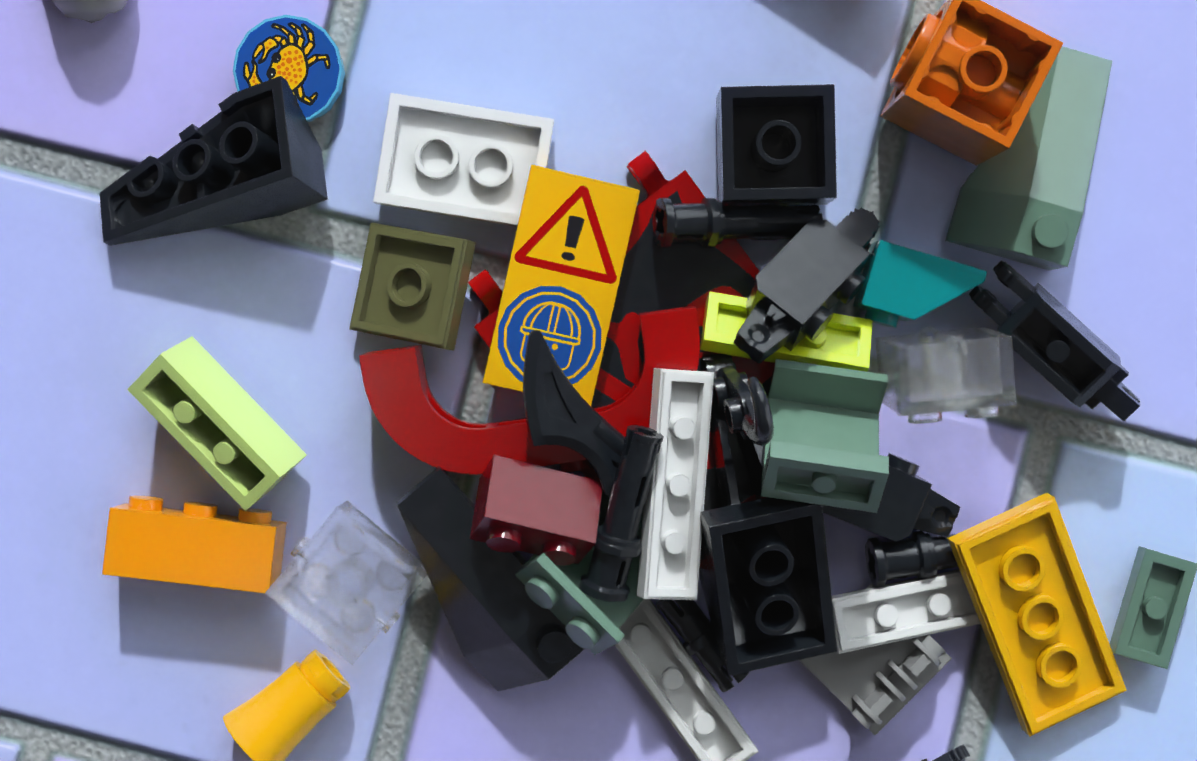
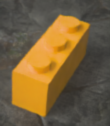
[102,495,287,594]

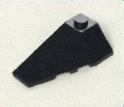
[99,76,328,246]
[396,466,584,691]

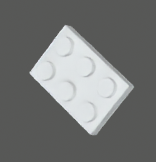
[373,93,554,227]

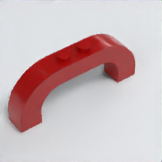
[359,306,700,475]

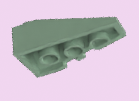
[945,46,1112,271]

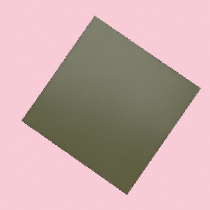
[349,222,476,351]

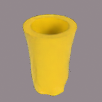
[223,649,350,761]

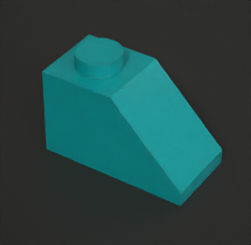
[853,240,987,328]

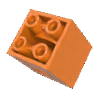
[880,0,1063,166]

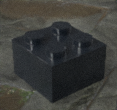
[716,84,837,206]

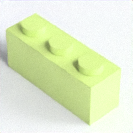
[127,336,307,511]

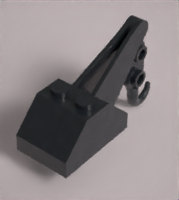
[699,353,837,676]

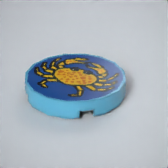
[233,15,345,122]

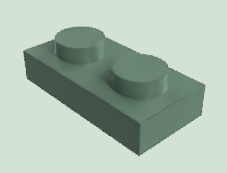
[1110,546,1197,669]

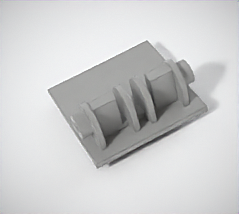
[799,583,952,735]

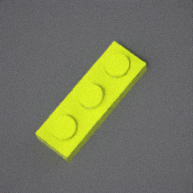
[700,291,873,372]

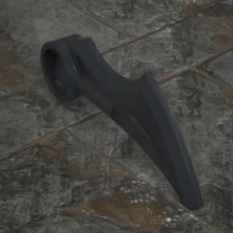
[523,330,625,496]

